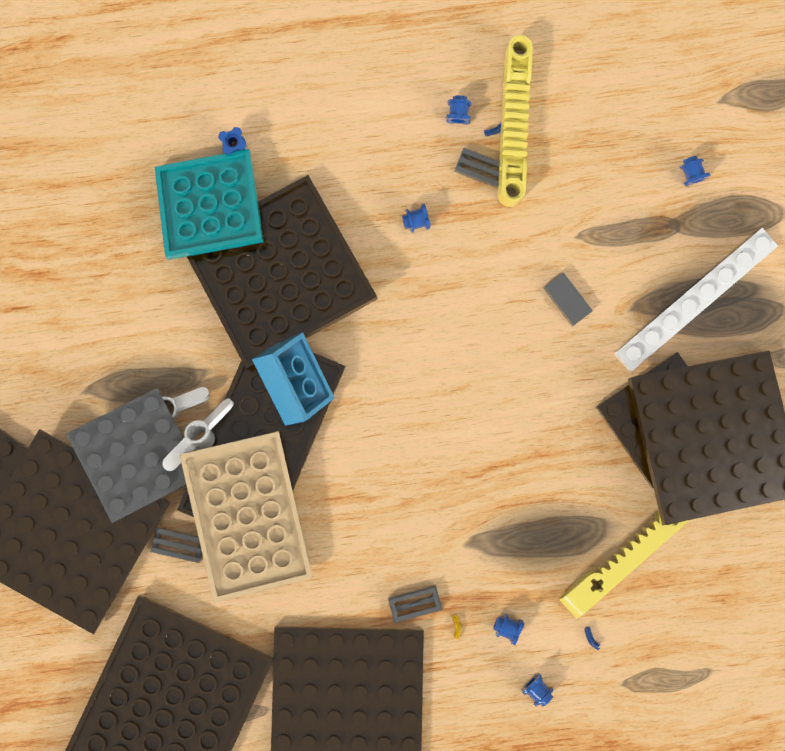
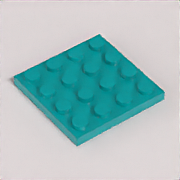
[155,149,264,260]

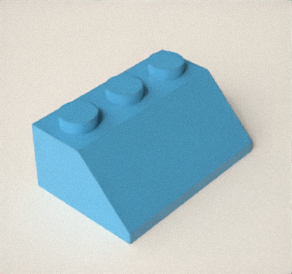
[252,332,335,426]

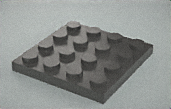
[66,388,186,523]

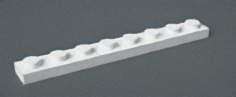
[614,228,778,372]

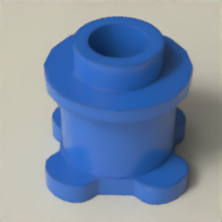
[446,95,472,125]
[218,127,247,155]
[680,156,711,187]
[402,203,431,233]
[493,613,525,645]
[521,673,554,707]

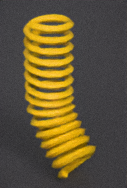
[451,615,462,640]

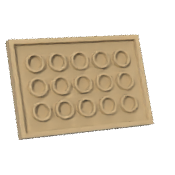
[180,431,312,603]

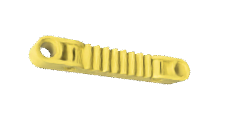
[498,35,533,207]
[559,509,690,619]

